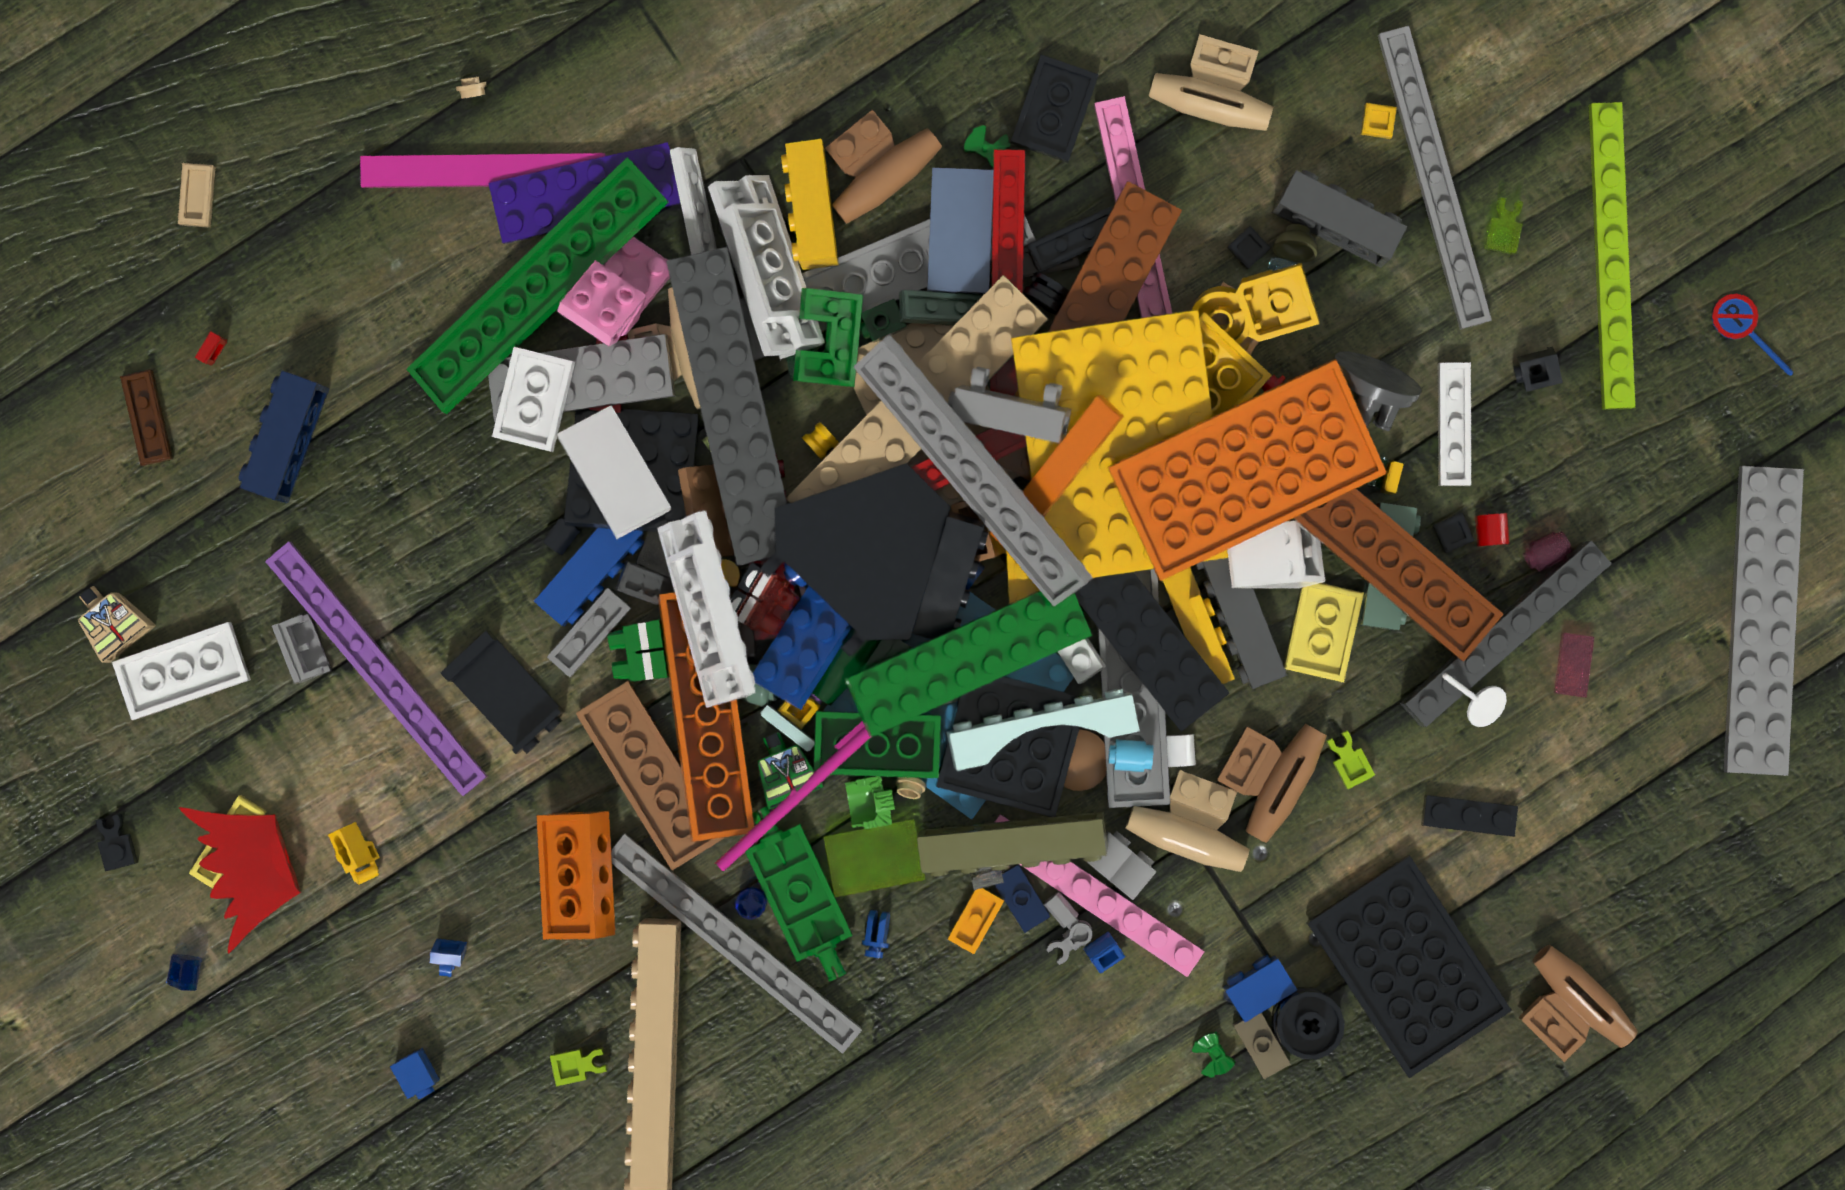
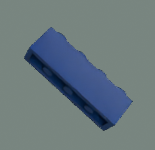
[534,528,645,626]

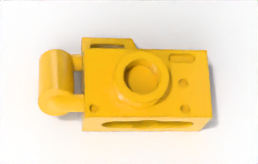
[328,822,380,885]

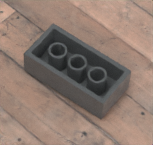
[1272,170,1407,268]

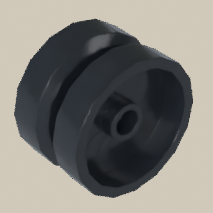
[1272,987,1345,1060]

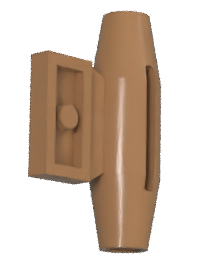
[825,110,942,224]
[1217,724,1327,843]
[1519,945,1638,1062]

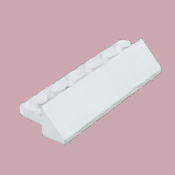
[708,175,825,359]
[657,511,756,708]

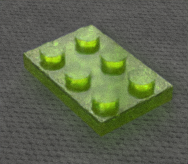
[823,819,926,897]

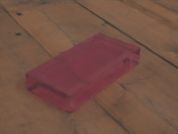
[1554,633,1594,698]

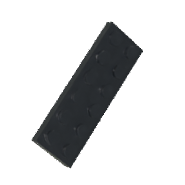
[1074,572,1230,732]

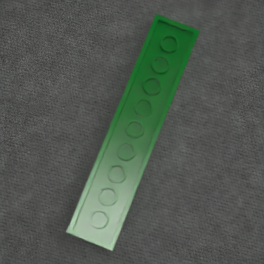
[406,157,669,414]

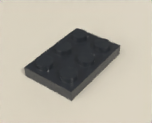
[1011,55,1099,163]

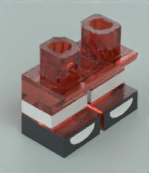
[730,563,799,635]

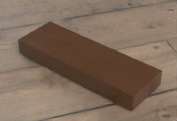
[120,369,173,466]

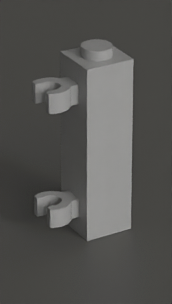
[948,367,1071,443]

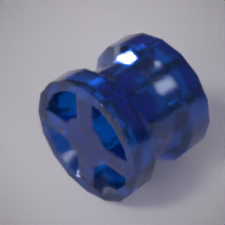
[735,887,767,920]

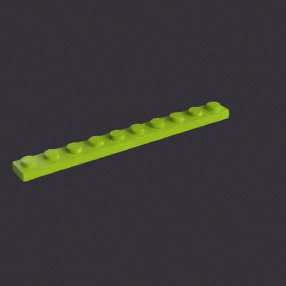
[1589,102,1635,410]

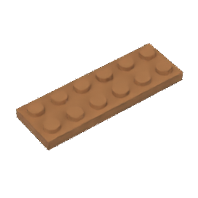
[575,681,725,870]

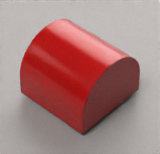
[1475,513,1510,547]

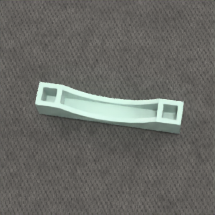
[947,689,1139,771]

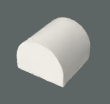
[1166,734,1196,767]

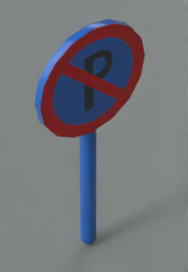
[1712,294,1793,375]

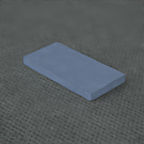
[927,168,994,294]

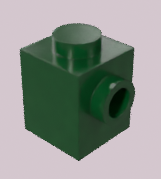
[860,299,908,343]

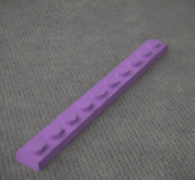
[265,542,488,796]

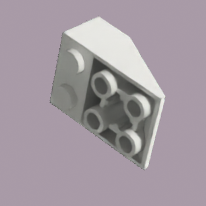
[1227,521,1325,588]

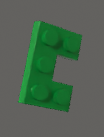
[793,288,863,387]

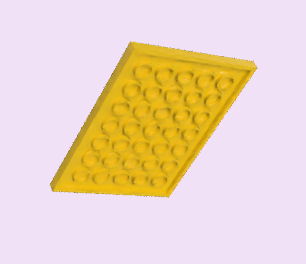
[1011,310,1228,578]

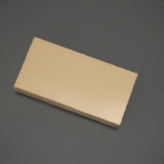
[178,163,216,227]

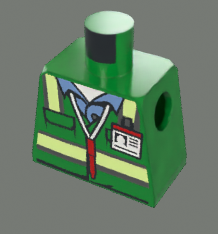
[758,731,824,809]

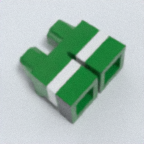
[607,620,669,681]

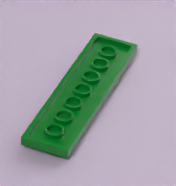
[845,590,1092,737]

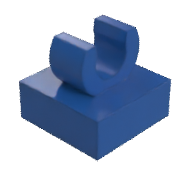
[430,939,467,977]

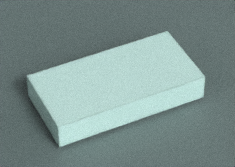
[761,705,815,751]

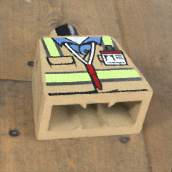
[78,586,156,663]

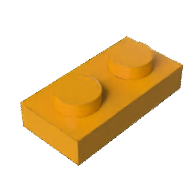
[947,885,1004,954]

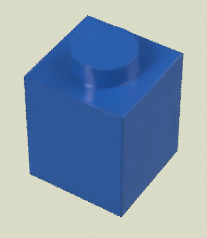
[390,1047,440,1100]

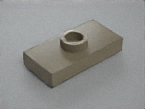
[1233,1013,1291,1079]

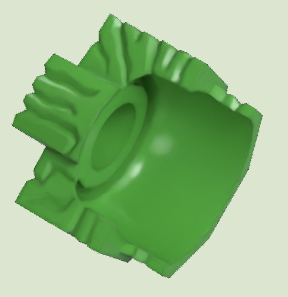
[845,776,895,829]

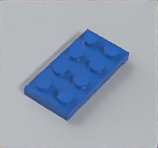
[753,586,852,710]

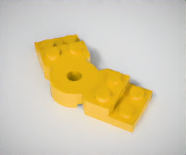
[1192,263,1320,345]

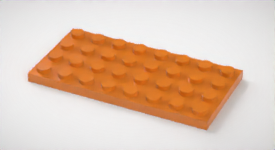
[1107,359,1387,581]

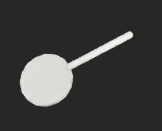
[1443,673,1507,727]

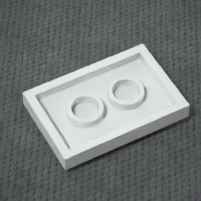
[492,347,575,452]

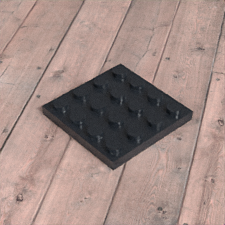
[564,409,699,532]
[935,676,1081,817]

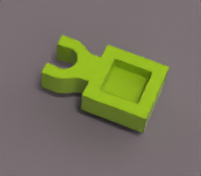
[1326,730,1375,789]
[550,1047,608,1086]

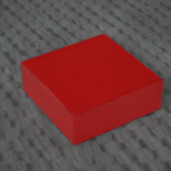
[195,331,227,366]

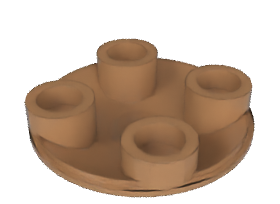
[1064,729,1106,791]

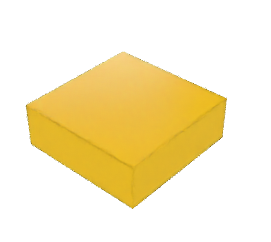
[1361,103,1397,139]
[1380,461,1404,495]

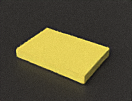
[1283,583,1364,682]

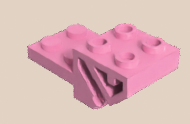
[558,237,670,346]

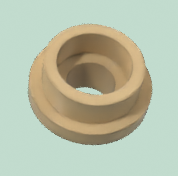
[456,76,487,98]
[895,777,926,799]

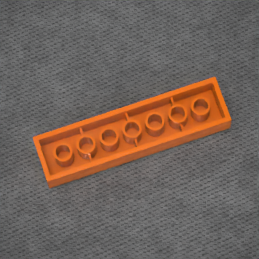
[658,592,754,842]

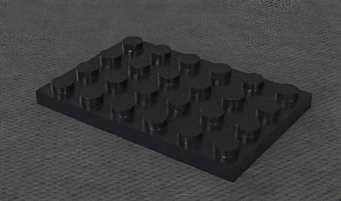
[1306,855,1512,1078]

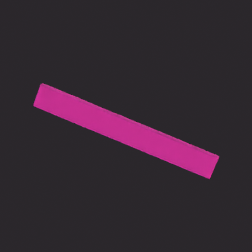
[360,153,606,188]

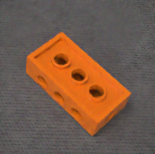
[537,811,616,939]

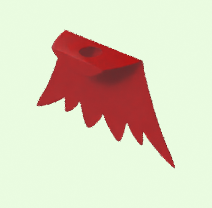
[179,807,301,954]

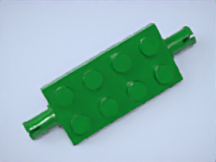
[745,806,853,982]

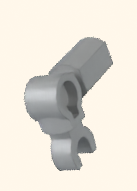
[1043,891,1092,965]

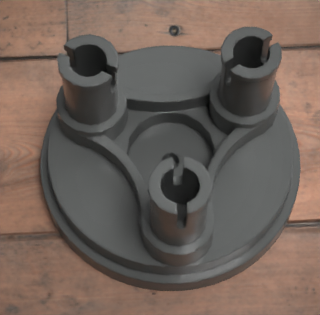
[1334,351,1422,431]

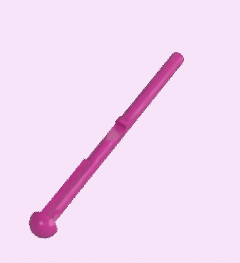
[715,721,871,872]

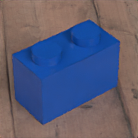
[1222,955,1297,1022]

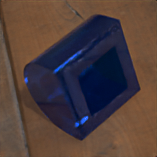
[167,954,202,991]

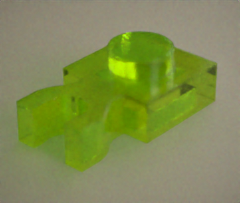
[1484,197,1523,255]

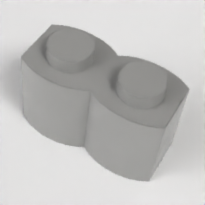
[1087,831,1156,900]

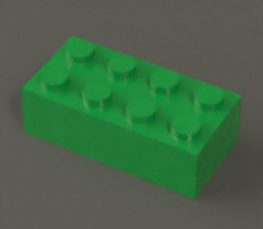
[814,711,941,778]

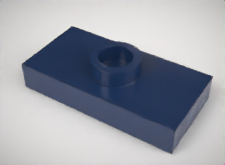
[992,864,1050,933]

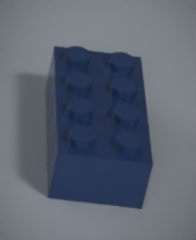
[239,371,330,503]

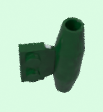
[812,628,912,706]

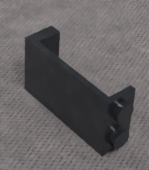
[441,631,565,754]

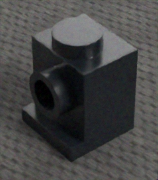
[1513,346,1563,392]

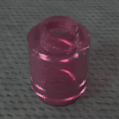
[1523,531,1572,572]

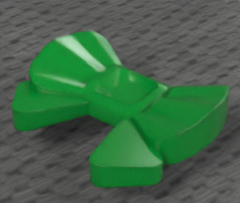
[963,125,1010,169]
[1192,1031,1236,1078]

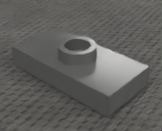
[615,561,675,606]

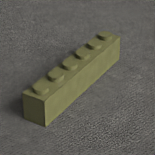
[917,812,1108,877]

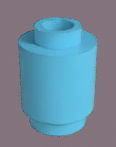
[1108,739,1153,772]

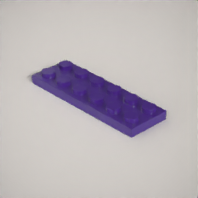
[488,142,681,244]

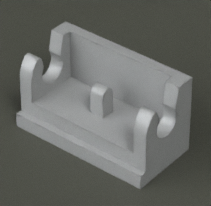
[272,614,332,683]

